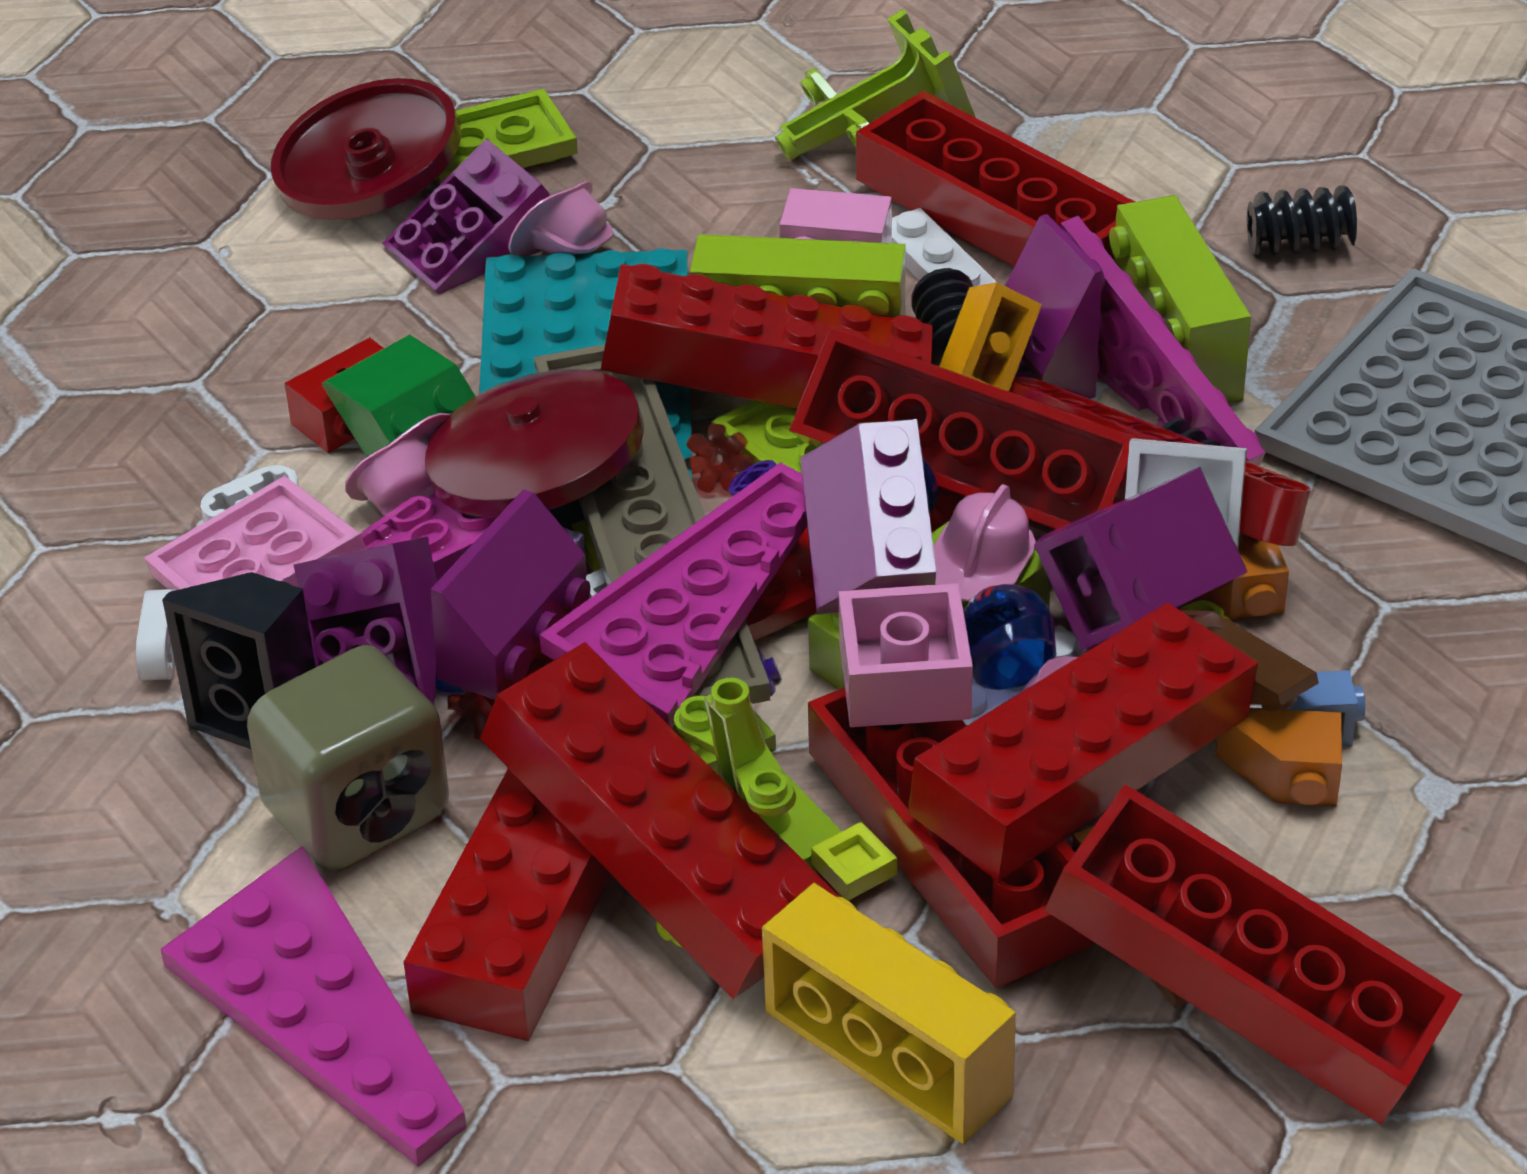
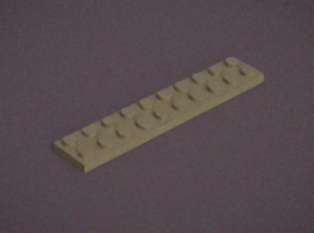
[534,344,771,704]

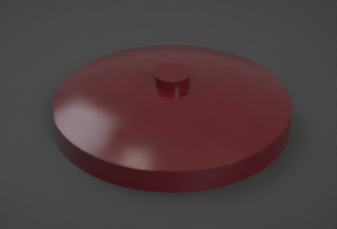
[271,78,462,220]
[425,369,644,518]

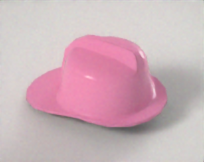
[508,180,613,256]
[345,413,451,516]
[933,484,1036,603]

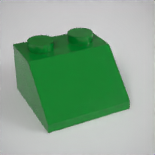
[322,334,476,457]

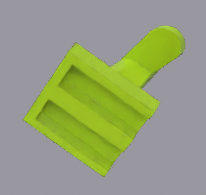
[775,9,976,161]
[674,677,842,871]

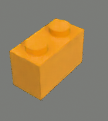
[939,282,1042,391]

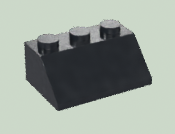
[162,572,316,750]

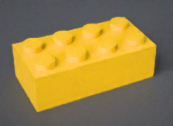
[762,883,1016,1144]

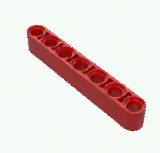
[1009,376,1311,546]

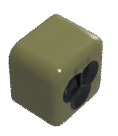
[247,645,449,870]

